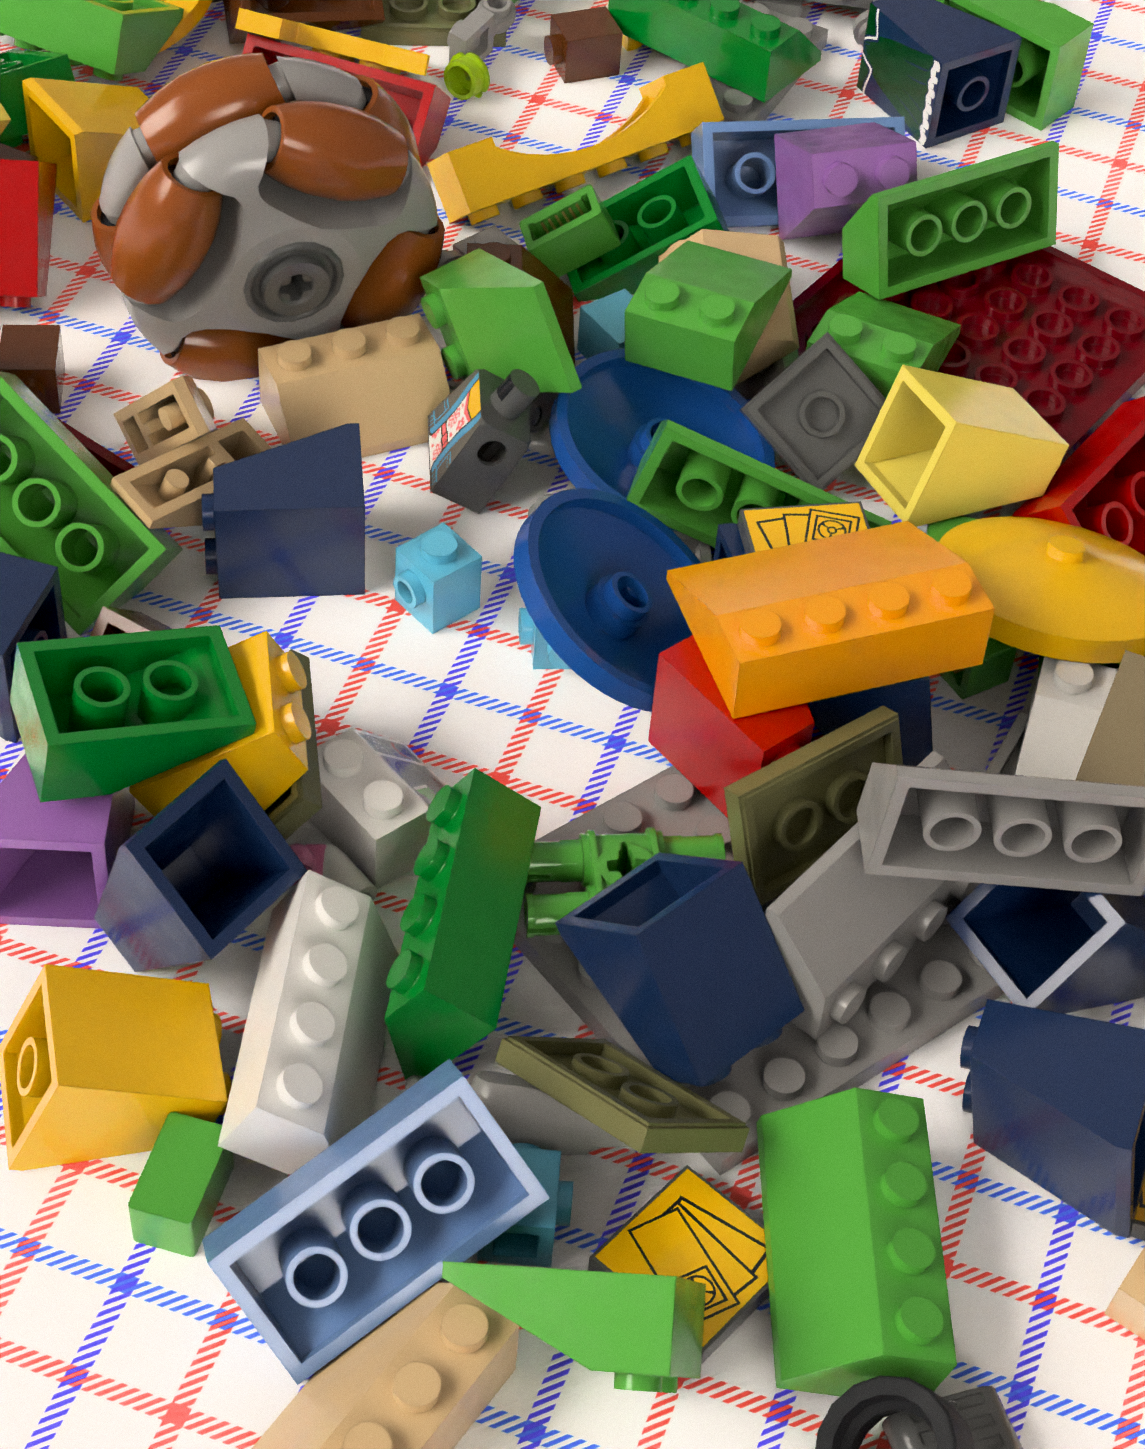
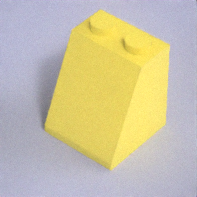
[854,365,1069,527]

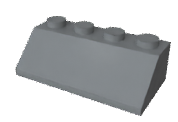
[765,750,980,1040]
[856,762,1145,896]

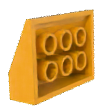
[666,521,995,719]

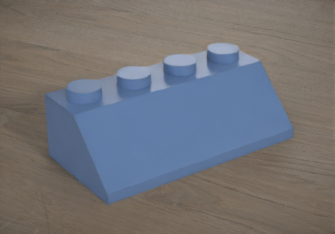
[691,117,905,228]
[202,1059,550,1385]

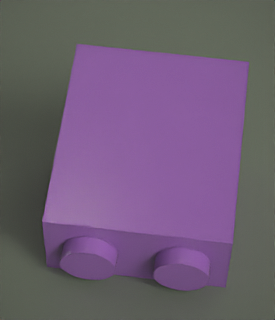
[774,122,917,240]
[0,753,135,929]

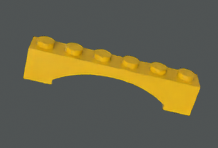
[427,62,725,226]

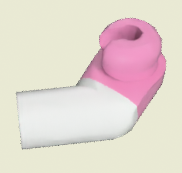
[289,843,377,900]

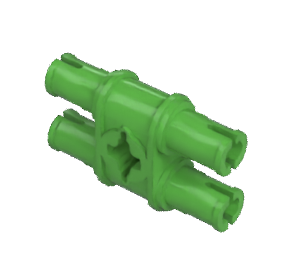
[524,827,725,938]

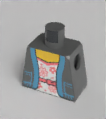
[428,369,540,514]

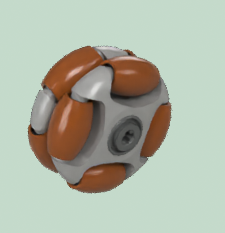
[91,52,445,382]

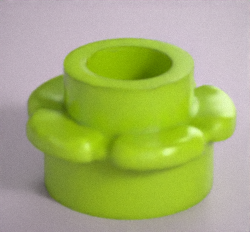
[444,52,490,100]

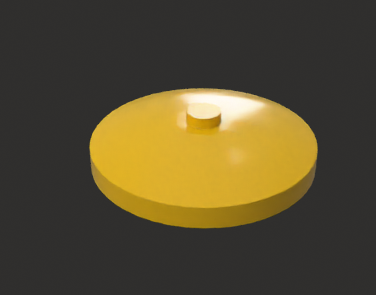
[939,516,1145,664]

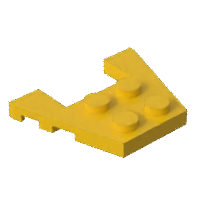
[235,8,430,76]

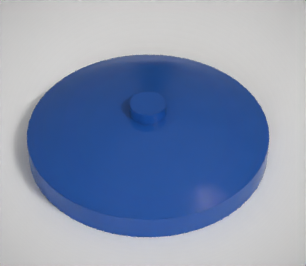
[549,348,775,531]
[513,488,701,712]

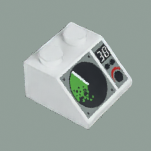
[309,728,445,890]

